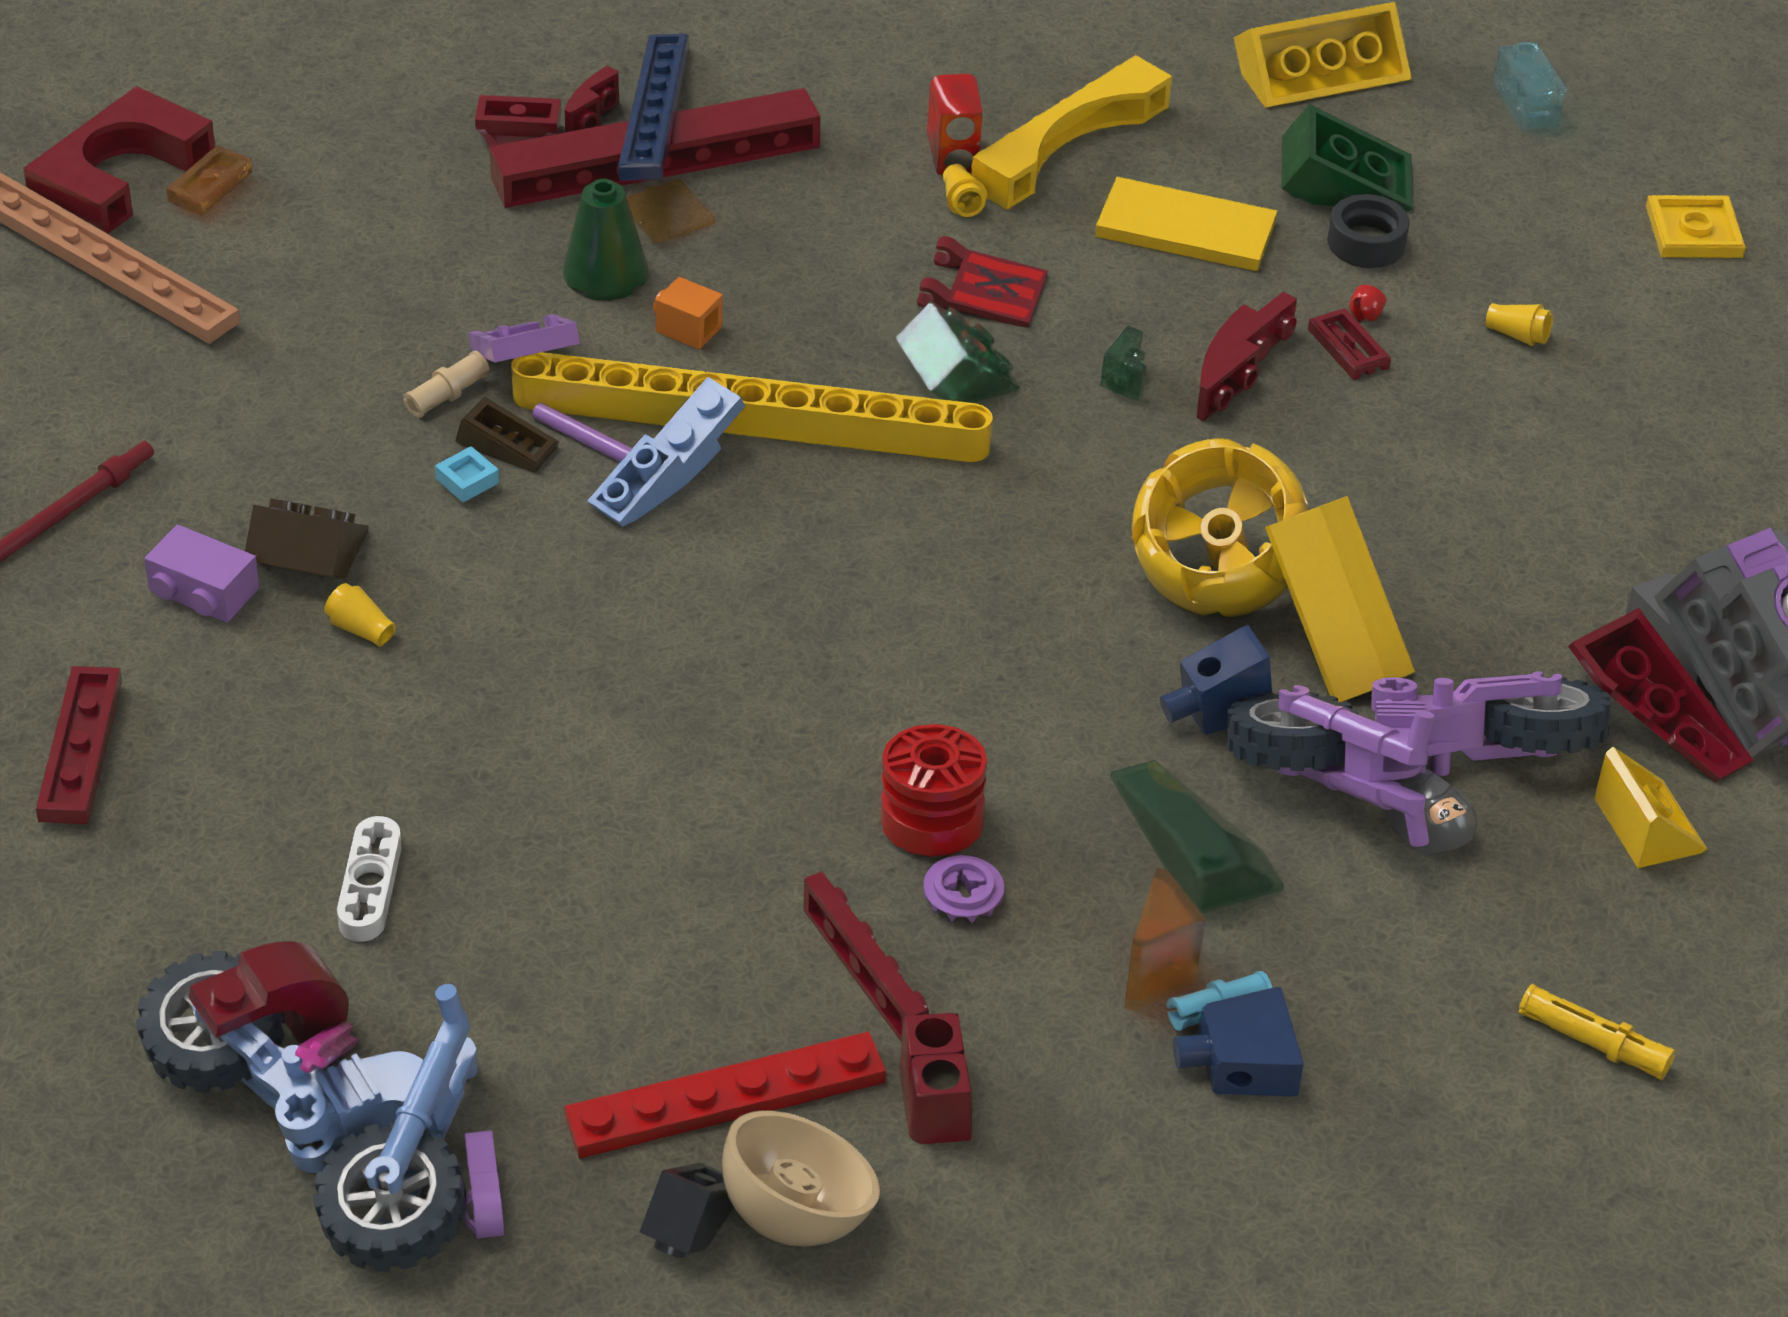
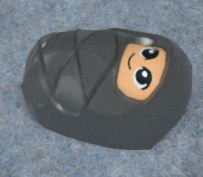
[1381,768,1478,856]

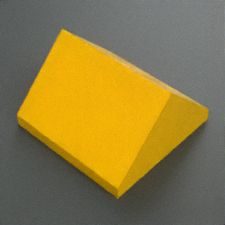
[1594,747,1707,868]

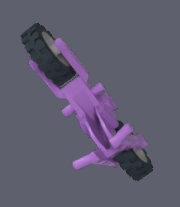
[1228,672,1611,847]

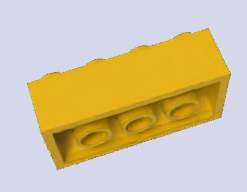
[1234,2,1412,108]

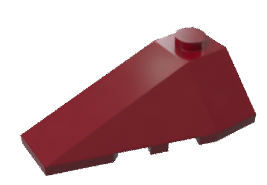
[1568,608,1753,783]

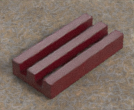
[1308,308,1391,380]

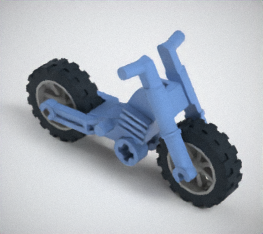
[136,951,478,1272]

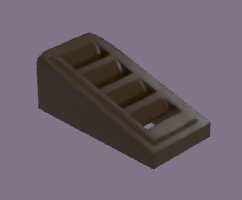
[455,396,560,472]

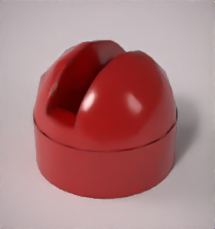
[1349,284,1387,322]

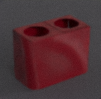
[899,1013,972,1144]

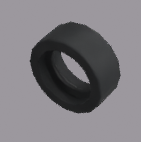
[1327,194,1410,268]

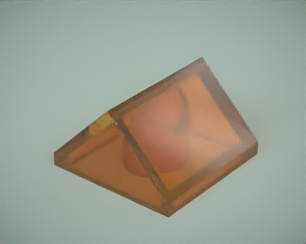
[1124,867,1206,1010]

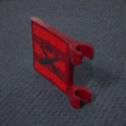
[917,236,1048,328]

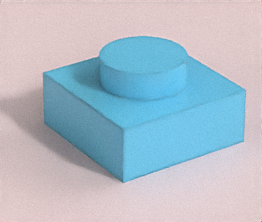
[435,446,500,503]

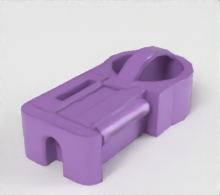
[464,1130,504,1239]

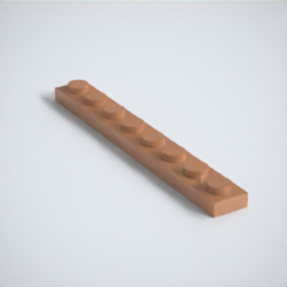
[0,172,240,344]

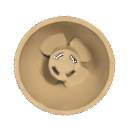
[722,1111,880,1247]

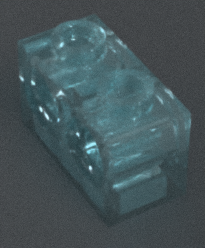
[1492,42,1566,131]

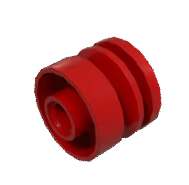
[881,724,987,857]

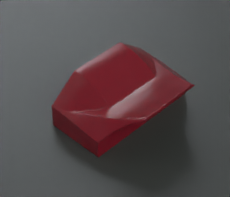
[475,95,561,149]

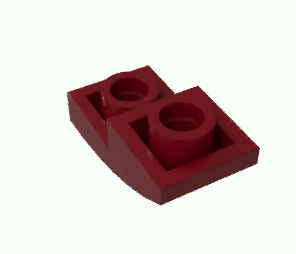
[564,65,619,133]

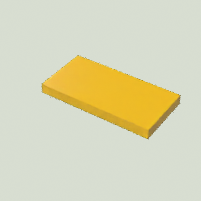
[1095,177,1277,272]

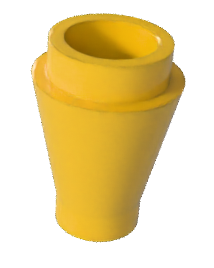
[943,164,987,217]
[1486,303,1553,346]
[324,583,396,647]

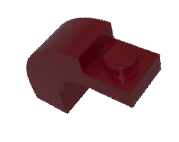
[188,941,349,1045]

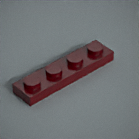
[36,666,122,824]
[803,871,929,1043]

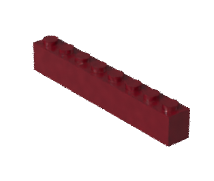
[489,88,821,208]

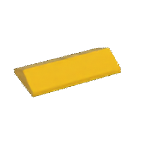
[1265,496,1415,702]

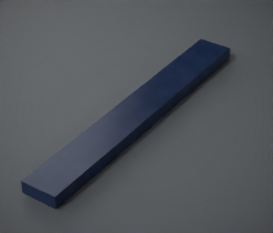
[618,34,689,181]

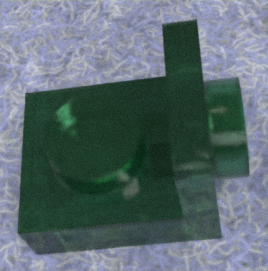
[1100,326,1147,401]

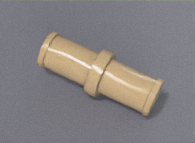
[403,350,490,419]

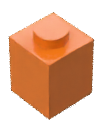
[653,277,723,350]

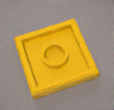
[1646,195,1746,258]

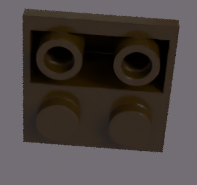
[245,498,369,578]

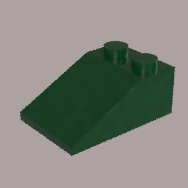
[1282,104,1413,212]

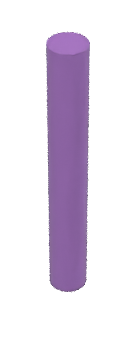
[532,403,632,462]

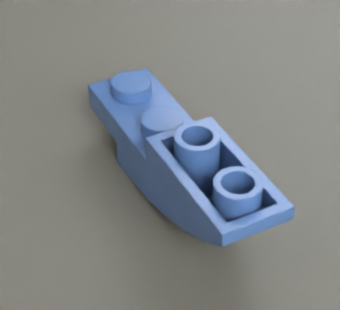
[587,377,745,527]

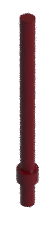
[0,440,154,562]

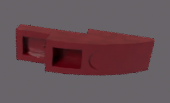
[1196,291,1297,422]

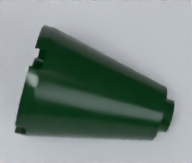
[563,179,648,301]

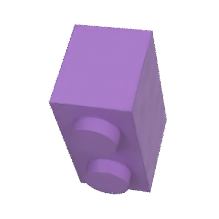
[144,524,259,623]

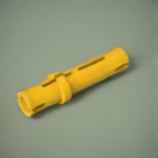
[1518,984,1676,1081]

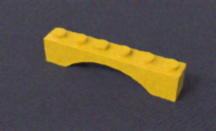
[971,55,1172,210]

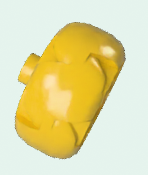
[1131,438,1309,617]

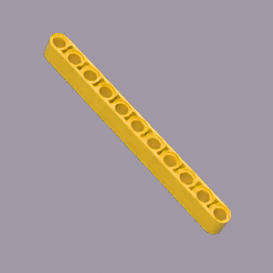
[512,352,993,462]

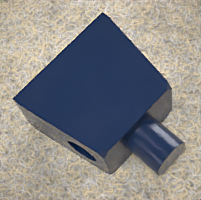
[1160,625,1272,735]
[1173,987,1304,1097]

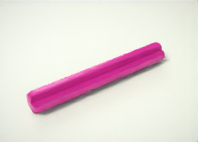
[295,1022,357,1073]

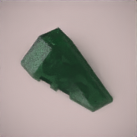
[1110,760,1284,916]

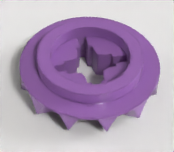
[924,855,1004,924]

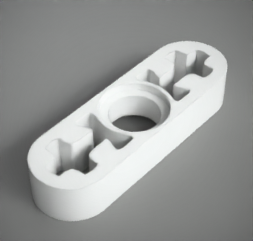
[337,816,401,942]

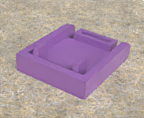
[468,314,580,362]

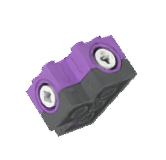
[1654,528,1788,759]

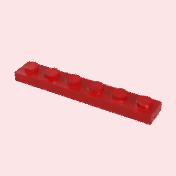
[564,1031,886,1159]

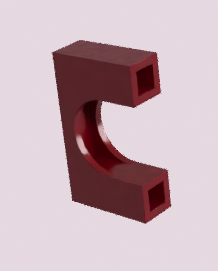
[23,86,216,234]

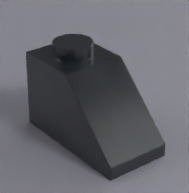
[639,1162,734,1258]

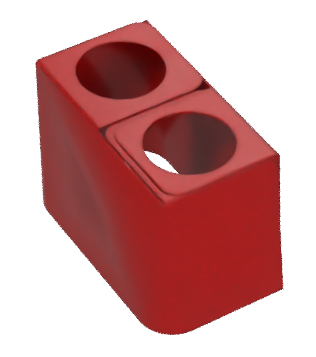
[927,74,983,174]

